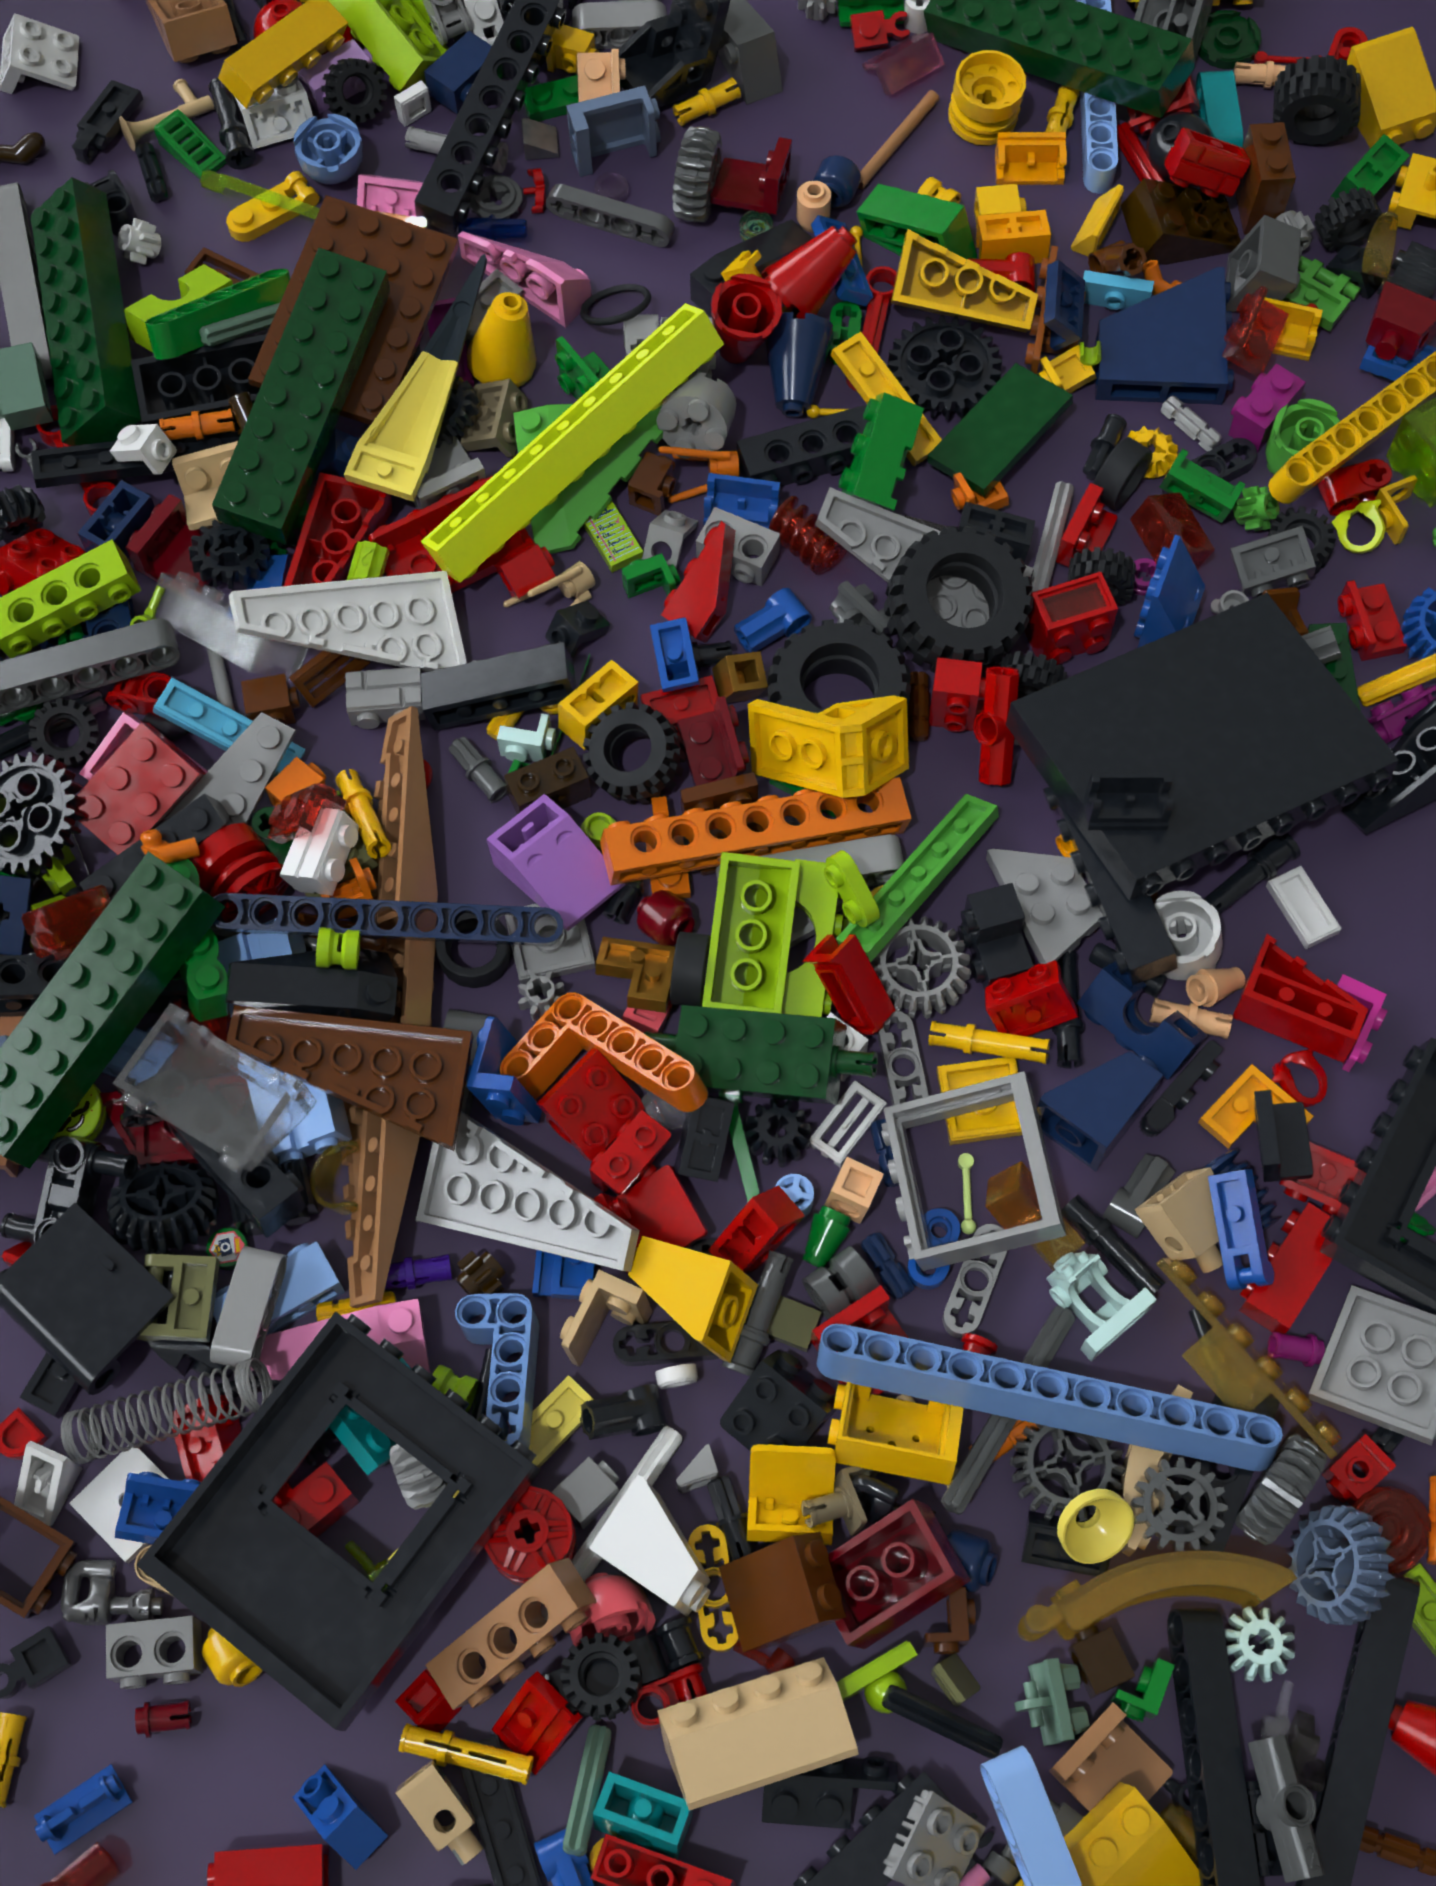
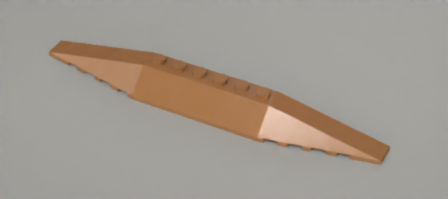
[341,706,438,1308]

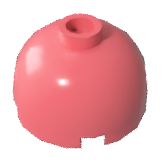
[569,1573,656,1647]

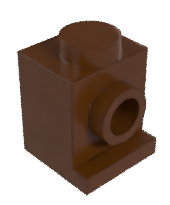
[628,452,676,516]

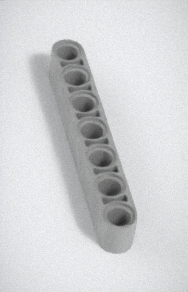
[0,182,53,380]

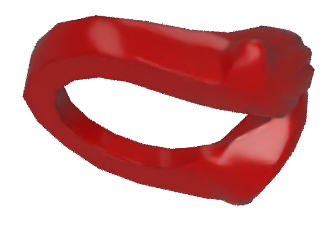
[1272,1049,1328,1107]

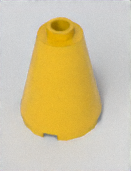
[467,292,537,387]

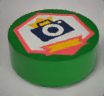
[206,1228,249,1271]

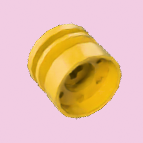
[948,50,1026,145]

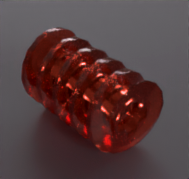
[769,496,847,575]

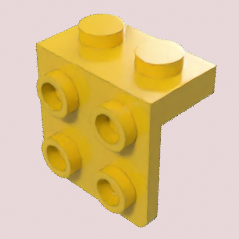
[747,1444,836,1545]

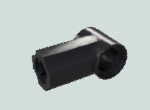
[580,1384,668,1440]

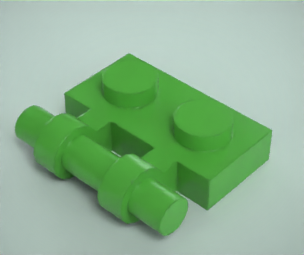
[1283,255,1361,331]

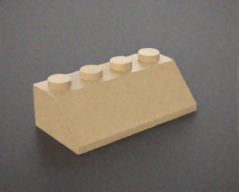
[657,1657,859,1811]

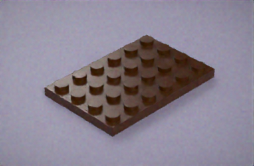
[248,195,459,425]

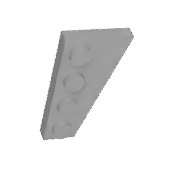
[160,712,297,825]

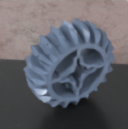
[1285,1505,1395,1626]

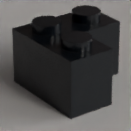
[958,883,1034,990]

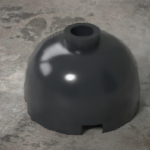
[1146,111,1216,184]

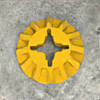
[1127,426,1178,478]

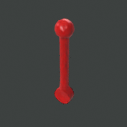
[1253,51,1322,64]

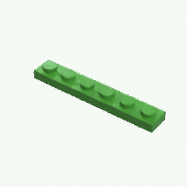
[836,794,999,963]

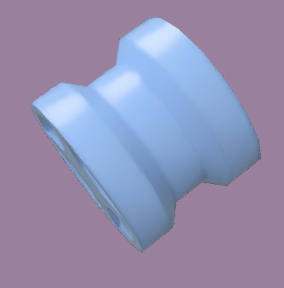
[775,1174,814,1219]

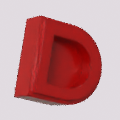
[0,1407,48,1460]

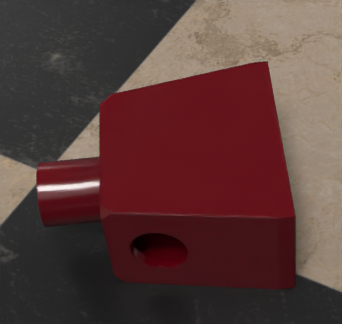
[1365,281,1436,361]

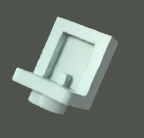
[497,713,556,762]

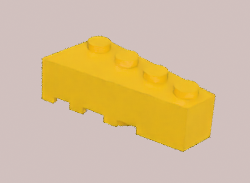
[890,229,1038,333]

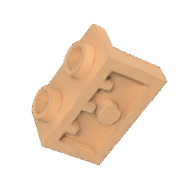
[576,49,626,102]

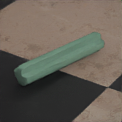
[199,303,280,347]
[563,1724,612,1857]

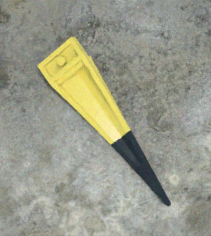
[344,254,487,502]

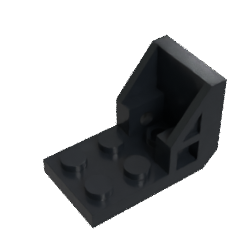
[619,0,731,108]

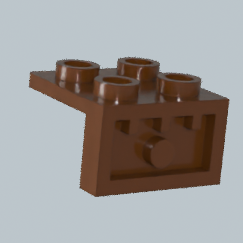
[680,772,764,875]

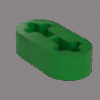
[827,301,862,365]

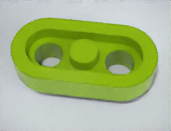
[824,850,880,927]

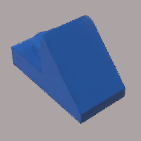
[650,617,700,693]

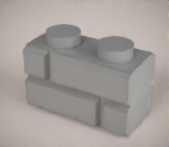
[345,666,426,729]

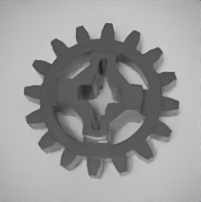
[1131,1457,1228,1555]

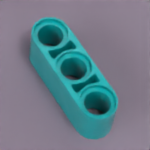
[1195,70,1243,147]

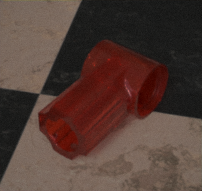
[40,1842,122,1886]

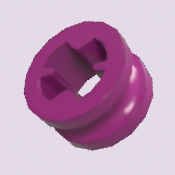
[1133,558,1157,596]

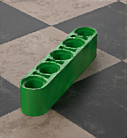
[145,269,290,360]

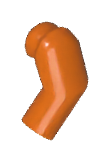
[1142,260,1183,295]
[140,829,200,864]

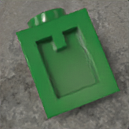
[1111,1658,1175,1722]

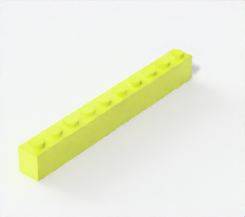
[420,303,724,583]

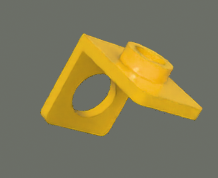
[1375,475,1418,545]

